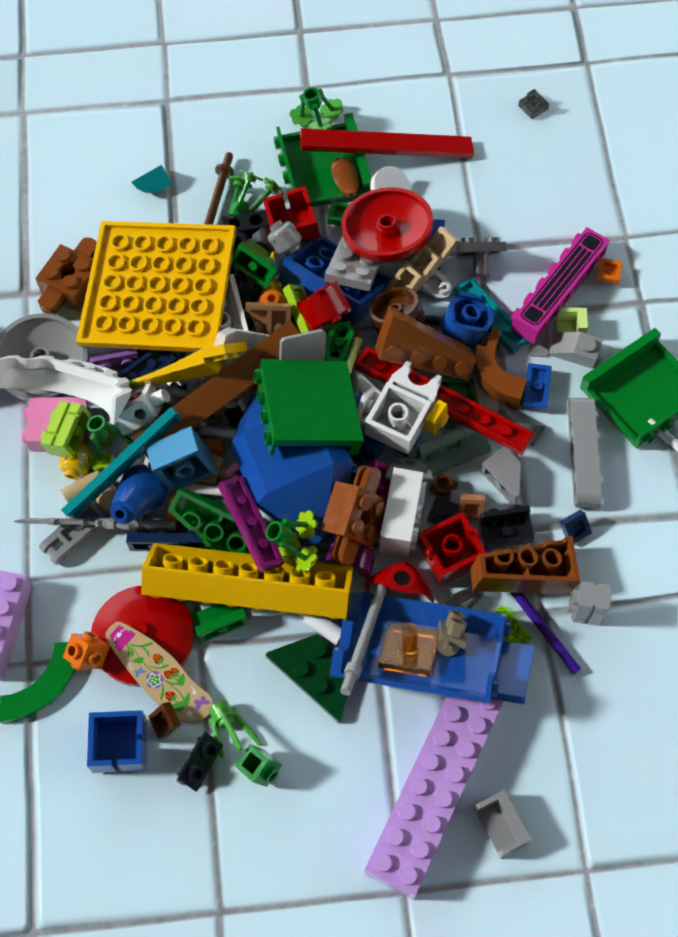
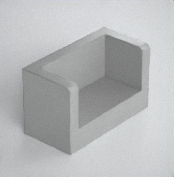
[474,789,532,859]

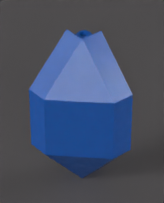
[230,388,353,546]

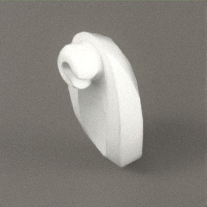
[420,270,452,299]

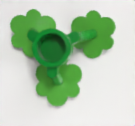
[289,87,344,130]

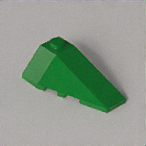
[168,488,271,554]

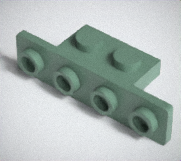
[414,428,492,476]

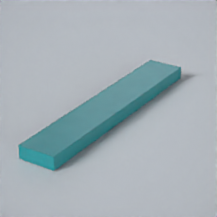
[61,407,183,518]

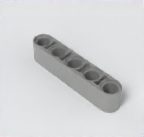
[568,398,602,508]

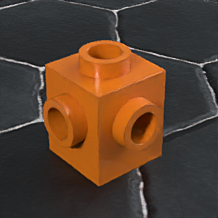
[63,631,110,671]

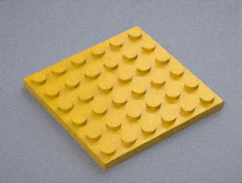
[76,221,237,352]

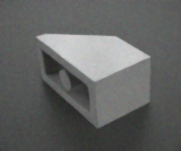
[548,332,603,369]
[481,446,521,506]

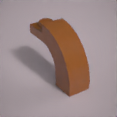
[474,327,527,410]

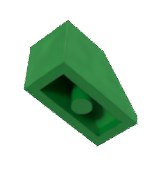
[231,239,278,289]

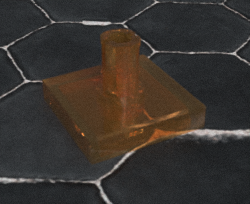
[378,622,439,677]

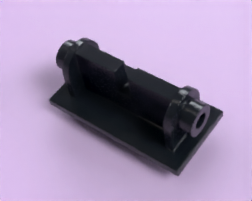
[176,731,223,792]

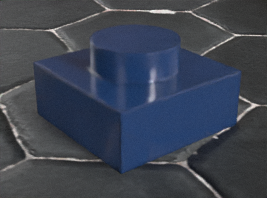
[559,510,592,544]

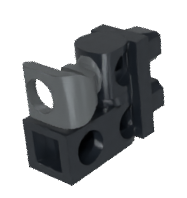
[215,210,273,256]

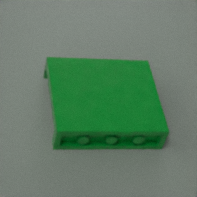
[273,112,372,207]
[580,328,678,449]
[254,359,364,455]

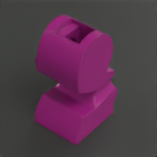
[325,542,376,579]

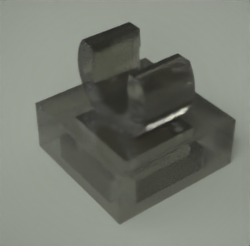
[518,89,549,119]

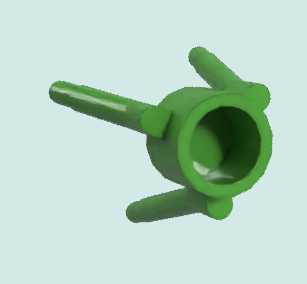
[209,700,262,758]

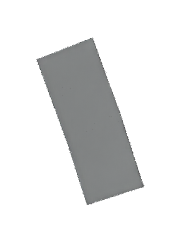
[529,326,549,357]

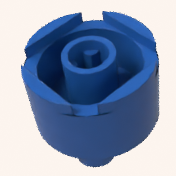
[440,293,494,348]

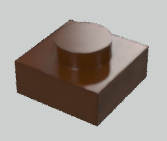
[148,702,181,739]

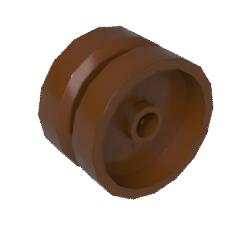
[369,287,427,336]

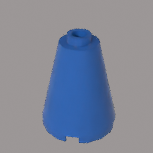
[110,464,168,524]

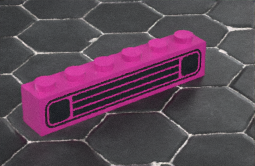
[510,227,610,344]

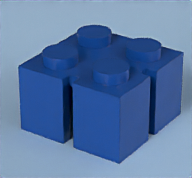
[87,710,147,773]

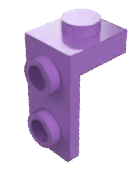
[90,349,142,370]

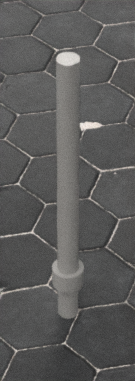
[340,584,388,696]

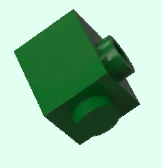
[234,744,282,787]

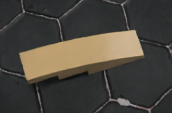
[383,226,460,292]

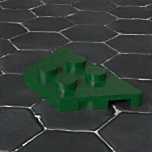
[265,633,348,724]

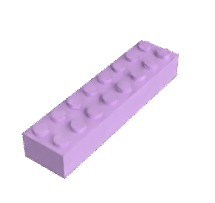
[364,696,504,900]

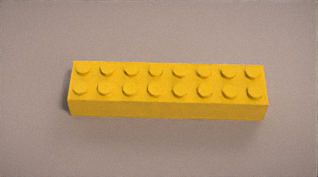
[141,543,354,619]

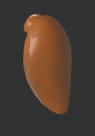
[331,157,359,198]

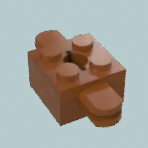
[35,237,97,315]
[320,465,387,566]

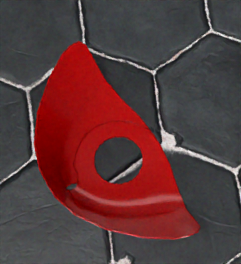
[364,561,434,603]

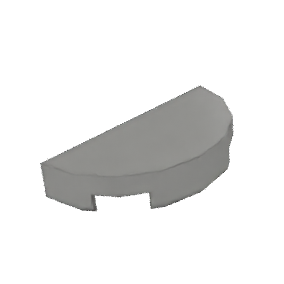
[384,457,434,483]

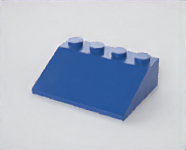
[278,235,393,326]

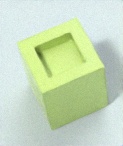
[556,307,588,333]

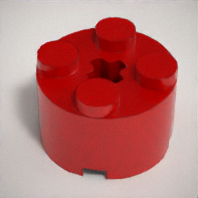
[296,281,352,331]

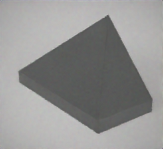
[497,404,546,446]

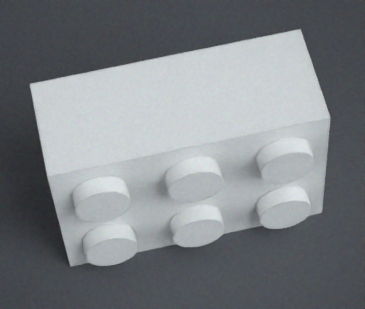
[379,467,427,560]

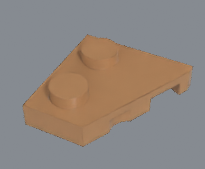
[245,302,291,335]

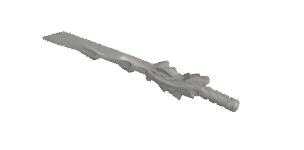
[13,517,177,531]

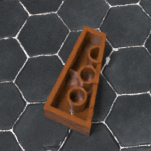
[375,305,476,380]
[470,536,580,595]

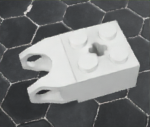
[364,361,442,455]

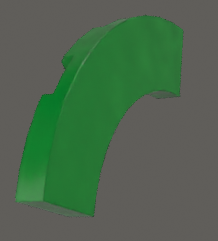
[0,642,76,724]

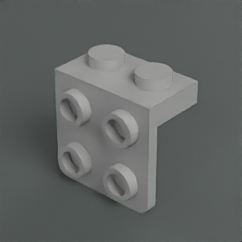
[279,329,326,361]

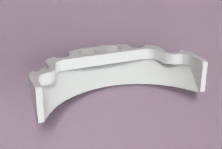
[0,355,132,425]

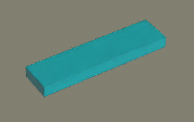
[453,277,530,355]

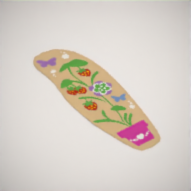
[106,621,213,722]

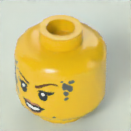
[59,443,94,480]

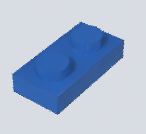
[522,363,552,412]

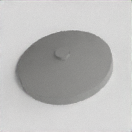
[0,313,89,401]

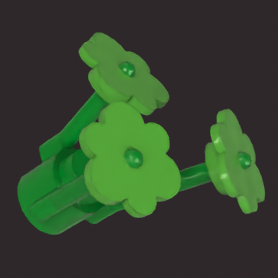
[228,169,284,216]

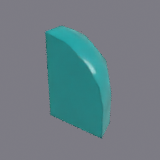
[131,165,172,193]

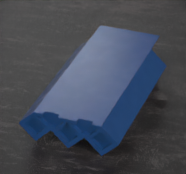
[330,591,535,704]

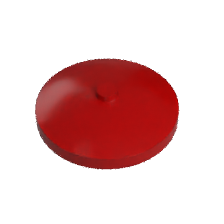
[341,187,433,262]
[91,586,194,687]

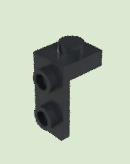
[234,267,262,309]

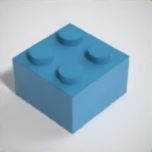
[145,426,217,493]

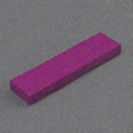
[218,476,285,573]

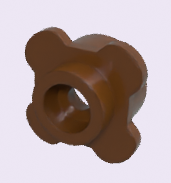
[429,474,458,501]

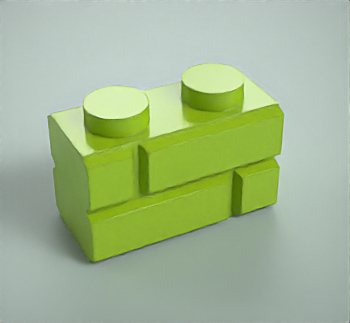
[41,401,92,459]

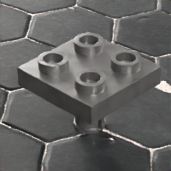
[456,237,506,274]

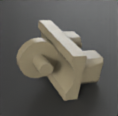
[437,609,467,656]

